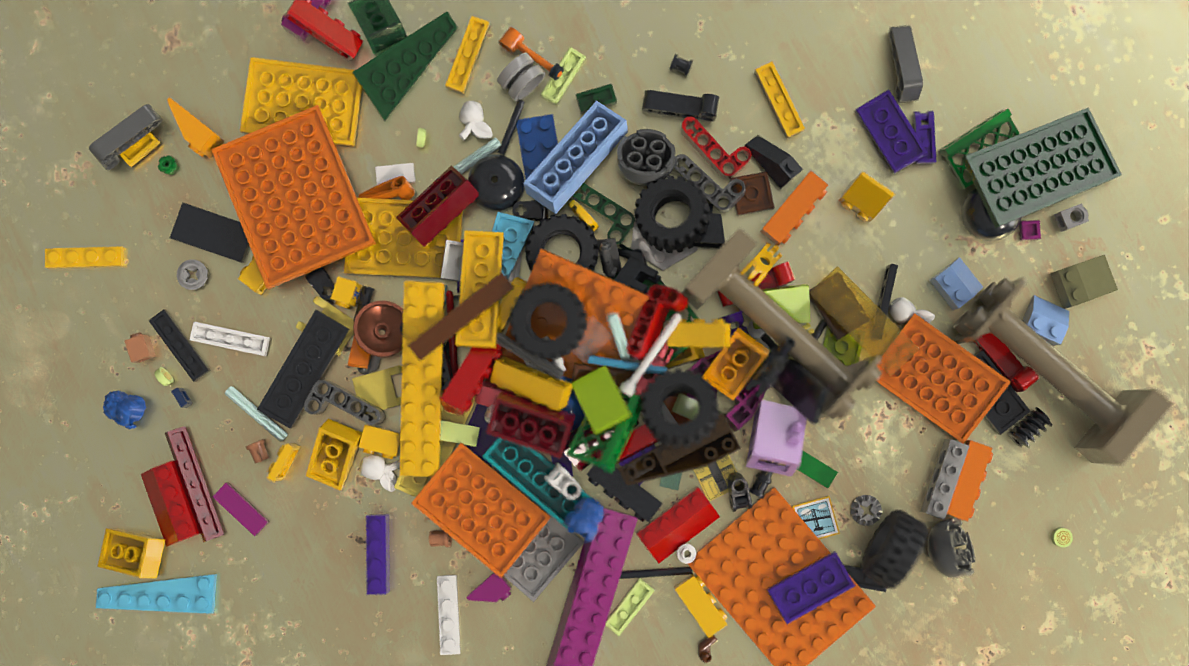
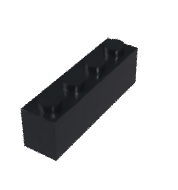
[587,465,663,522]

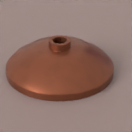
[353,301,403,357]

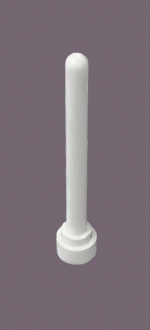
[619,314,681,397]

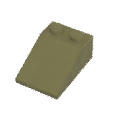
[1050,254,1118,309]

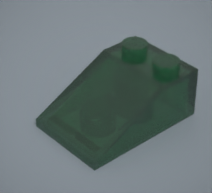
[348,0,407,54]

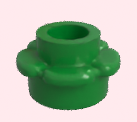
[158,155,177,174]

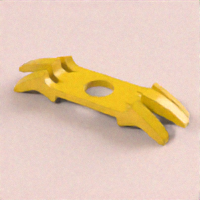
[740,242,782,287]

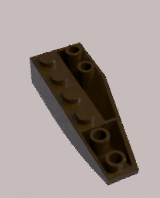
[618,413,741,486]

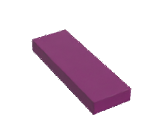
[213,482,269,536]

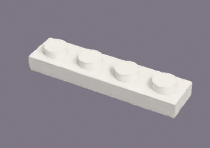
[189,322,270,356]
[437,575,461,655]

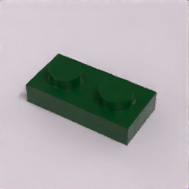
[575,83,617,113]

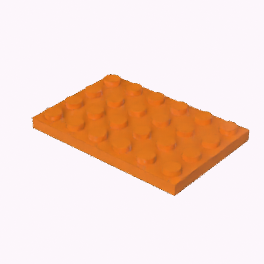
[876,313,1011,444]
[411,443,551,578]

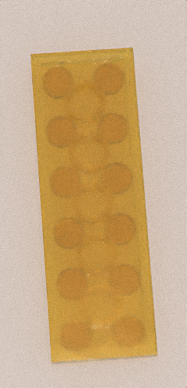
[809,266,920,377]

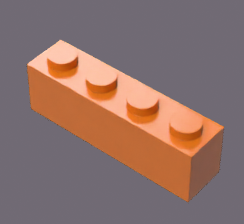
[760,171,828,245]
[947,440,993,521]

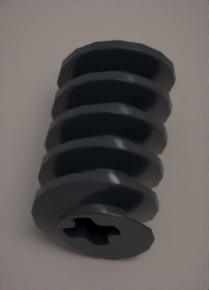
[1008,407,1053,448]

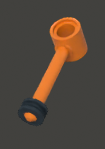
[498,27,564,80]

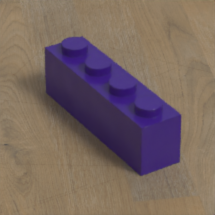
[366,514,390,595]

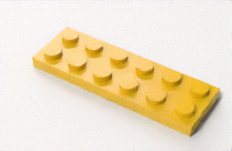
[456,230,504,348]

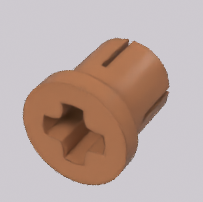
[246,439,269,463]
[429,530,452,548]

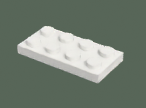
[440,240,522,283]

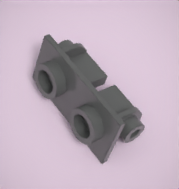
[597,238,622,279]

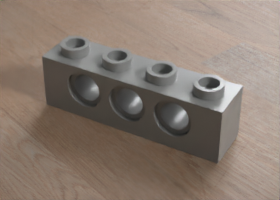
[920,439,969,520]

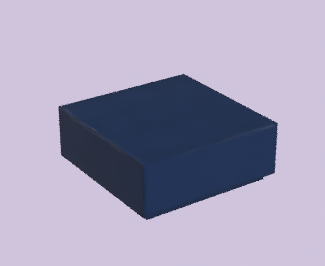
[171,388,192,408]

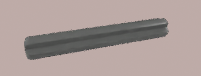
[496,333,564,380]

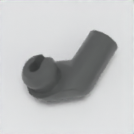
[357,355,381,374]

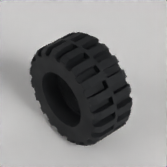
[634,175,711,253]
[525,214,598,272]
[509,283,587,359]
[641,368,719,448]
[861,510,928,589]

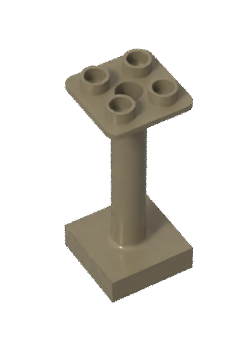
[682,228,883,419]
[953,277,1174,465]

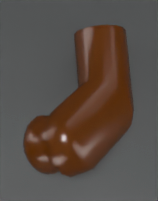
[698,635,718,663]

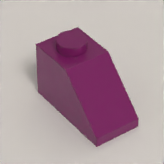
[466,573,512,602]

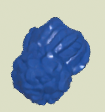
[103,391,146,429]
[564,497,604,542]

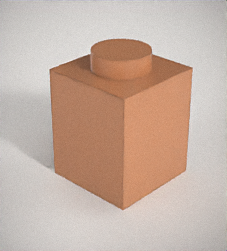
[124,332,156,363]

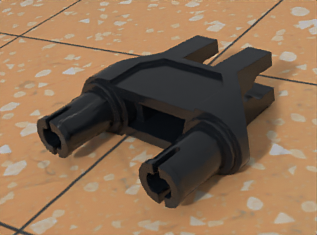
[601,244,661,294]
[745,337,796,397]

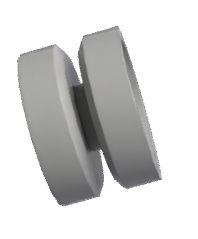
[497,53,546,102]

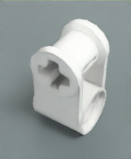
[544,463,581,499]

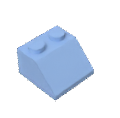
[929,257,983,310]
[1023,295,1069,346]

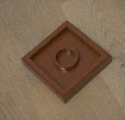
[729,171,775,216]

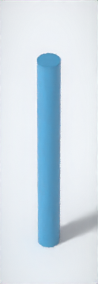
[588,355,667,375]

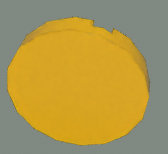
[568,200,599,232]

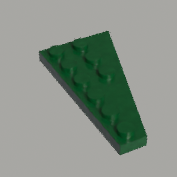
[352,11,458,121]

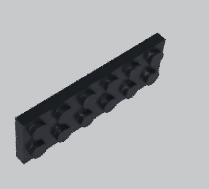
[257,310,350,429]

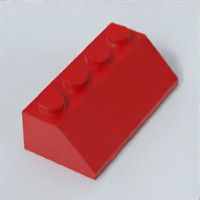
[284,0,363,61]
[440,343,503,416]
[141,461,200,547]
[636,486,720,563]

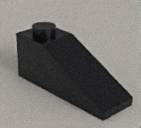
[744,135,803,189]

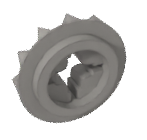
[177,259,208,290]
[851,495,882,526]

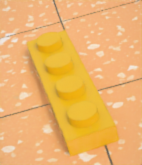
[445,16,490,94]
[755,61,805,138]
[45,246,124,268]

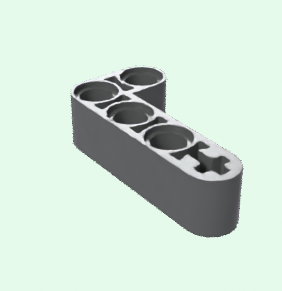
[889,25,923,102]
[89,104,162,170]
[674,154,746,213]
[304,380,385,425]

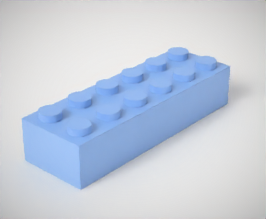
[523,101,628,214]

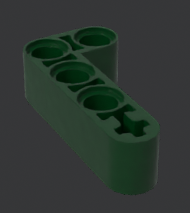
[571,183,635,247]

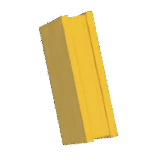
[497,277,527,333]

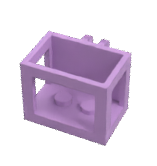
[746,400,807,477]

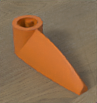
[358,176,415,200]

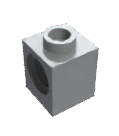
[1054,204,1089,232]

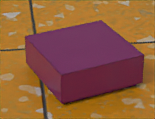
[1019,220,1041,241]

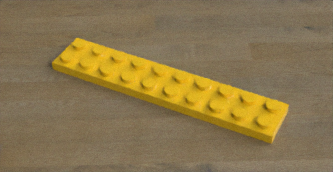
[400,281,445,477]

